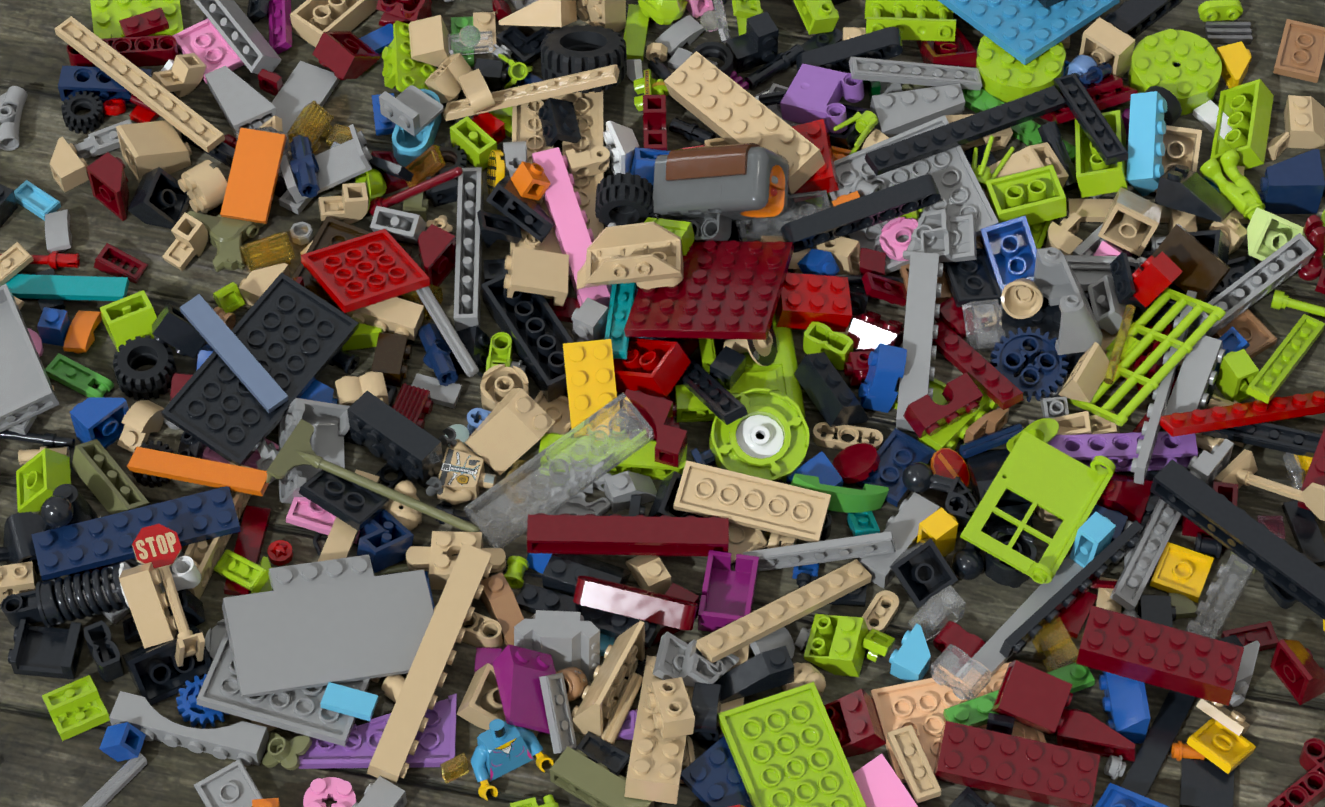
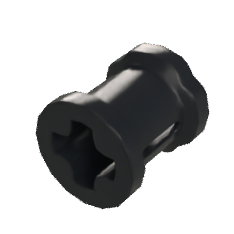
[328,348,360,375]
[1194,533,1222,559]

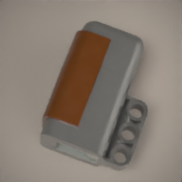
[652,143,789,242]

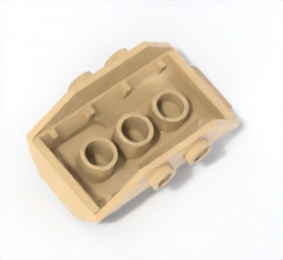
[577,222,683,290]

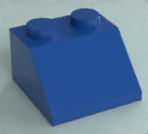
[70,397,129,449]

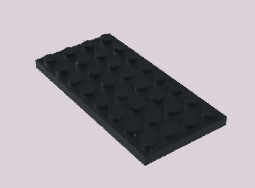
[161,272,359,466]

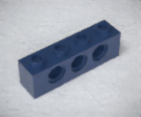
[58,66,152,104]

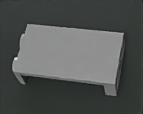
[280,124,372,203]

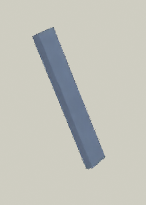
[180,294,288,413]

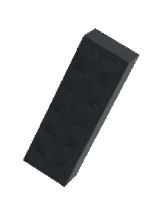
[481,273,574,403]

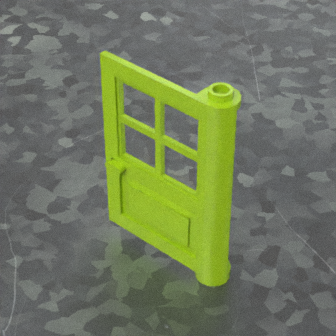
[698,314,806,419]
[960,430,1116,584]

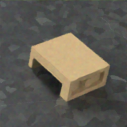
[504,246,569,307]

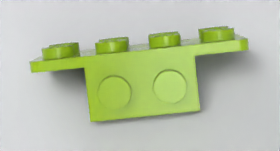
[382,21,436,92]

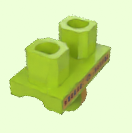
[634,69,669,111]

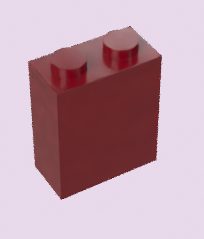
[992,660,1073,735]

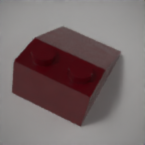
[916,28,977,68]

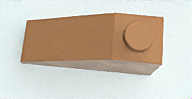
[480,572,524,646]

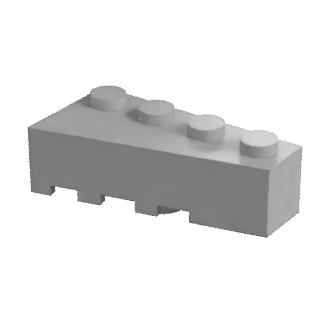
[870,83,965,138]

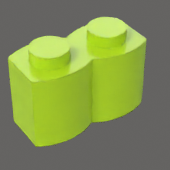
[803,321,854,370]

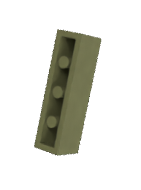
[71,439,149,515]
[550,746,654,807]

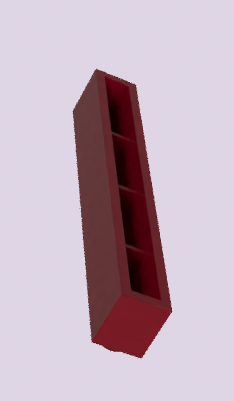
[527,513,729,556]

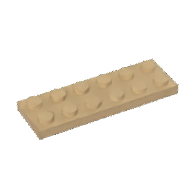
[673,460,831,542]

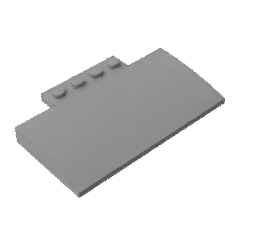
[222,555,434,698]

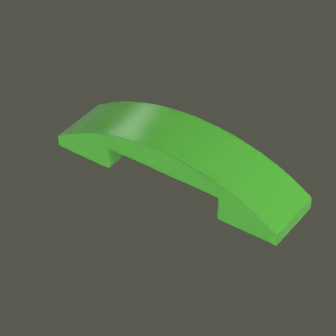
[790,473,889,513]

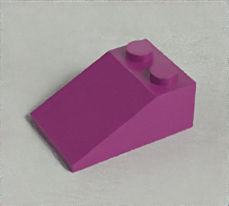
[493,644,556,734]

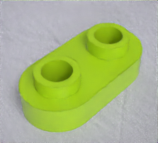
[1198,0,1243,22]

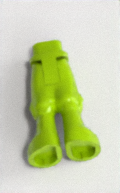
[1200,149,1265,221]

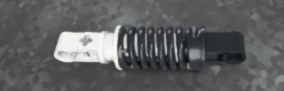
[1,556,201,628]

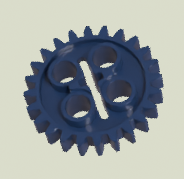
[990,327,1069,402]

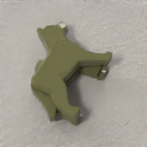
[187,211,265,272]

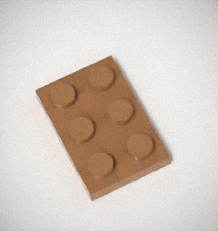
[1273,19,1325,83]

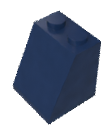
[1257,149,1325,214]

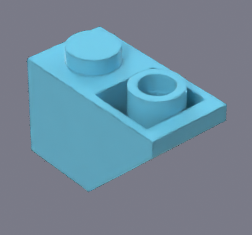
[889,623,931,683]

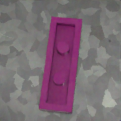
[269,0,292,55]

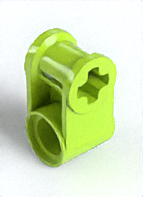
[486,332,513,371]

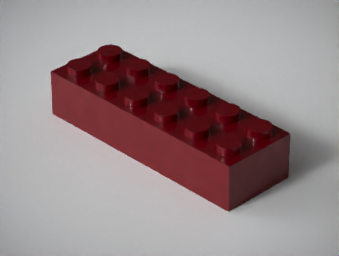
[1076,605,1244,706]
[934,721,1100,807]

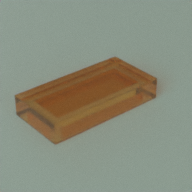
[405,145,446,188]

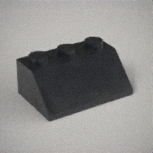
[794,352,868,427]
[542,554,631,597]
[122,624,212,705]

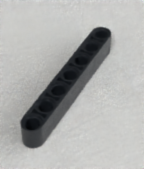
[780,175,941,253]

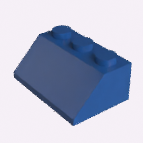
[1099,671,1151,744]

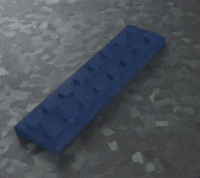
[31,486,241,581]

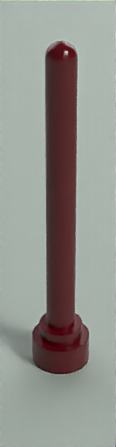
[369,167,463,216]

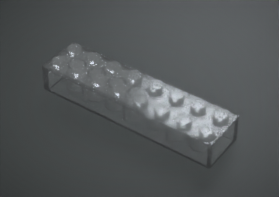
[464,393,654,549]

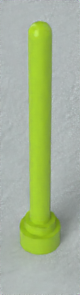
[1270,289,1325,317]

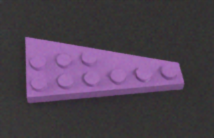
[298,693,457,769]

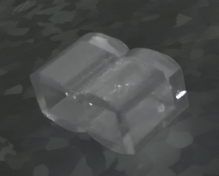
[931,644,991,701]

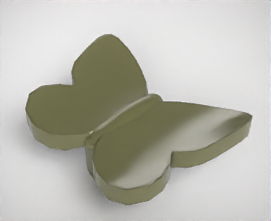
[262,732,312,770]

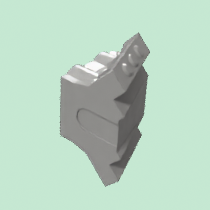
[514,610,600,682]

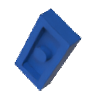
[372,93,396,136]

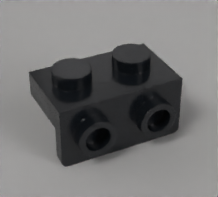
[538,98,581,147]
[1110,252,1144,308]
[450,325,490,377]

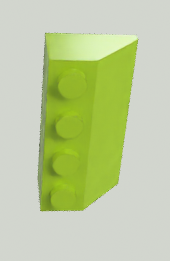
[1210,79,1274,170]

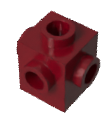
[844,351,871,386]

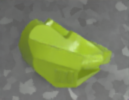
[638,0,688,25]

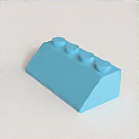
[1126,91,1167,196]

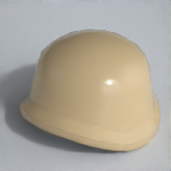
[1001,278,1043,319]

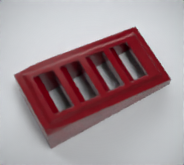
[94,243,148,284]

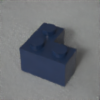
[356,509,414,573]

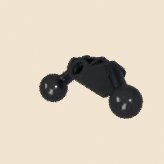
[902,462,989,580]
[0,495,74,565]

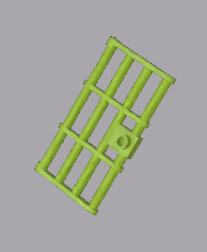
[1067,288,1226,427]

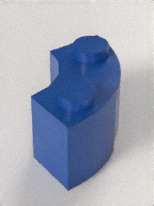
[858,343,907,413]

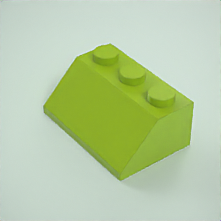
[985,165,1067,225]

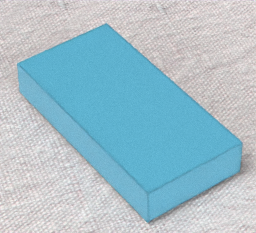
[14,180,61,221]
[320,682,378,721]

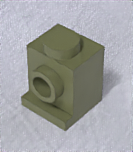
[403,189,429,222]

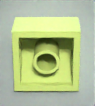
[1247,207,1303,261]

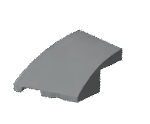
[903,209,977,262]
[653,632,740,687]

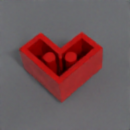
[1132,251,1183,308]

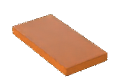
[220,127,287,224]

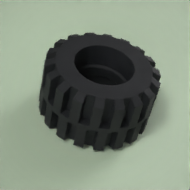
[595,173,654,227]
[113,335,177,401]

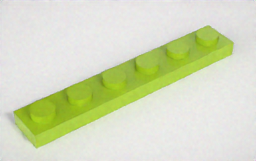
[1246,314,1325,404]

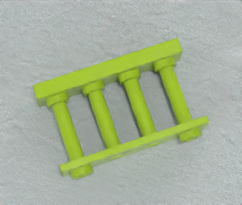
[864,0,956,42]

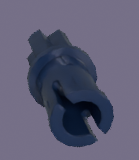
[1079,62,1112,87]

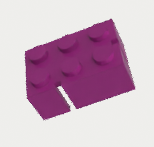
[698,550,759,632]

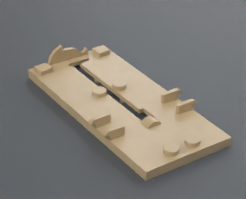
[510,87,604,254]

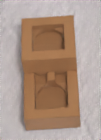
[964,408,1009,443]

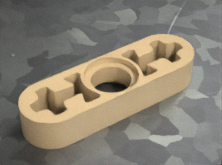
[813,422,883,451]

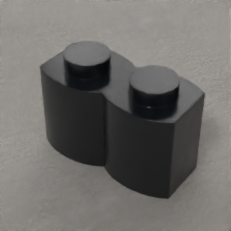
[84,620,124,682]

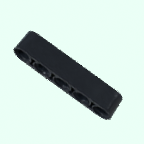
[796,27,903,73]

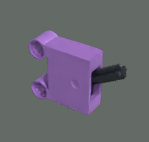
[759,64,864,134]

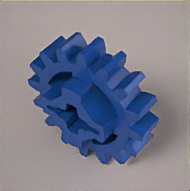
[176,674,230,729]

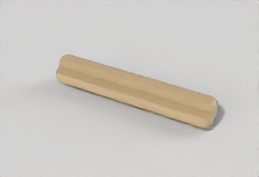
[601,672,643,745]

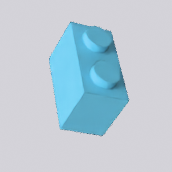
[1069,512,1116,568]

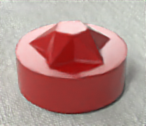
[103,99,127,116]
[267,540,293,566]

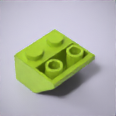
[100,290,157,352]
[804,614,869,677]

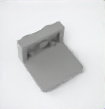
[379,85,443,137]

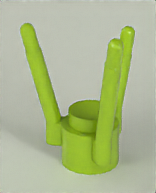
[498,53,534,89]
[833,110,879,155]
[971,135,1015,189]

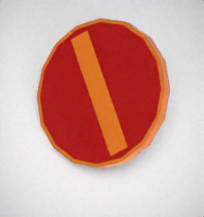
[931,448,970,487]

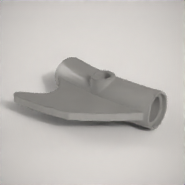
[0,86,28,151]

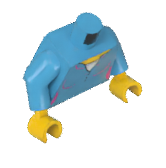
[471,719,554,801]

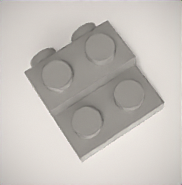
[1188,439,1234,488]

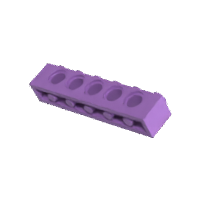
[1048,432,1198,472]

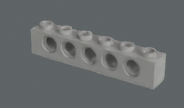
[1192,233,1316,337]

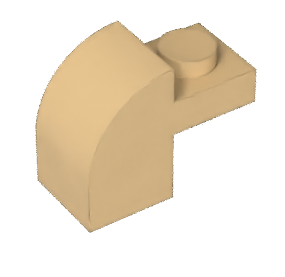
[151,53,207,97]
[318,182,368,224]
[1046,212,1083,255]
[162,213,208,272]
[117,400,165,453]

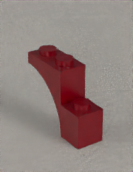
[623,389,687,468]

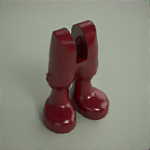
[1298,215,1325,281]

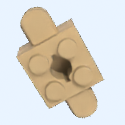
[406,531,506,590]

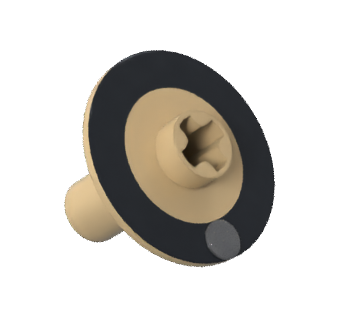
[724,326,777,366]

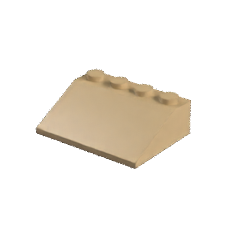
[571,621,645,738]

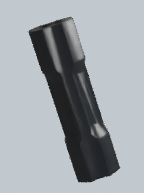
[1038,121,1079,192]

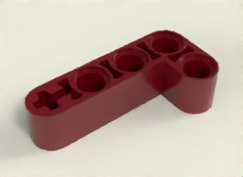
[1267,738,1325,807]

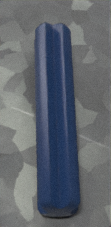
[959,423,1024,458]

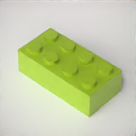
[1075,110,1128,198]

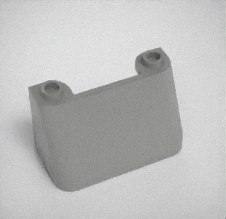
[1033,247,1103,355]
[278,398,350,504]

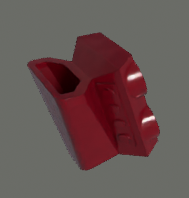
[376,0,432,26]

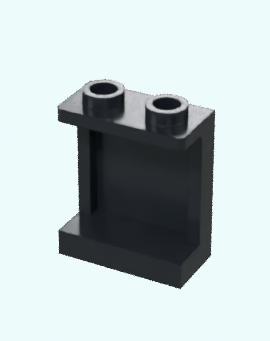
[8,618,85,680]

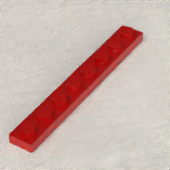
[1159,391,1325,437]

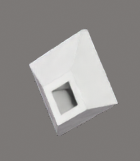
[603,121,640,175]

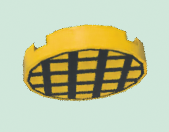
[487,150,505,195]

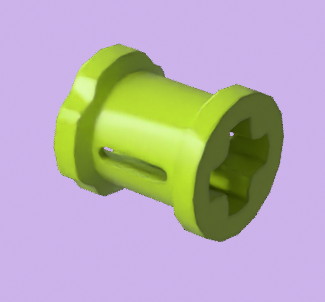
[504,556,529,589]

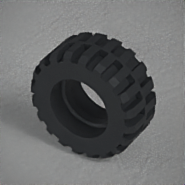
[541,24,627,94]

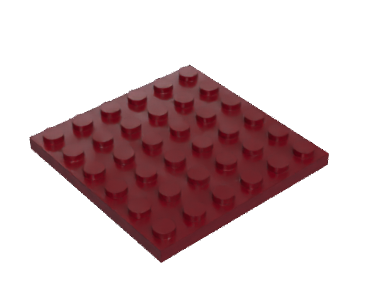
[624,240,794,340]

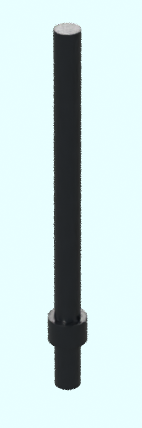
[0,430,75,448]

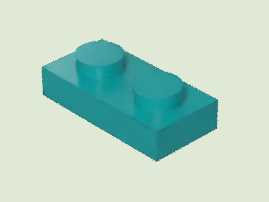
[846,511,880,536]

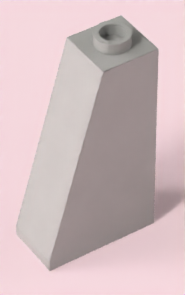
[205,66,278,139]

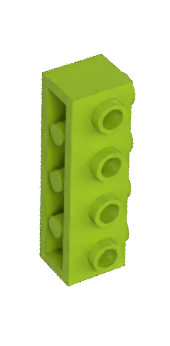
[793,0,839,35]

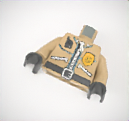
[426,427,496,505]

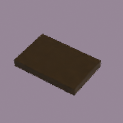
[1153,224,1231,302]

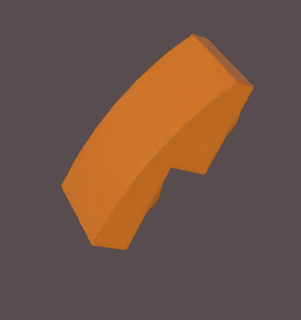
[63,311,102,353]

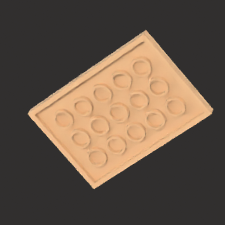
[870,662,1046,783]

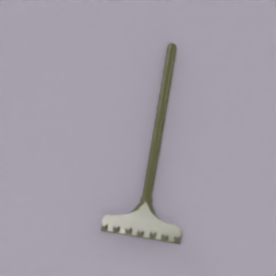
[266,419,479,532]

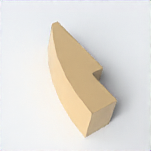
[1051,411,1120,435]

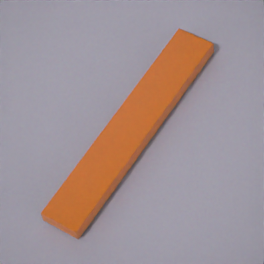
[127,447,269,497]

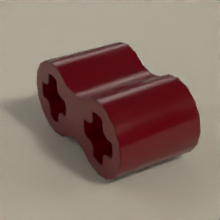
[935,296,979,339]
[933,621,985,668]

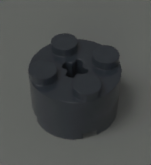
[984,528,1037,588]

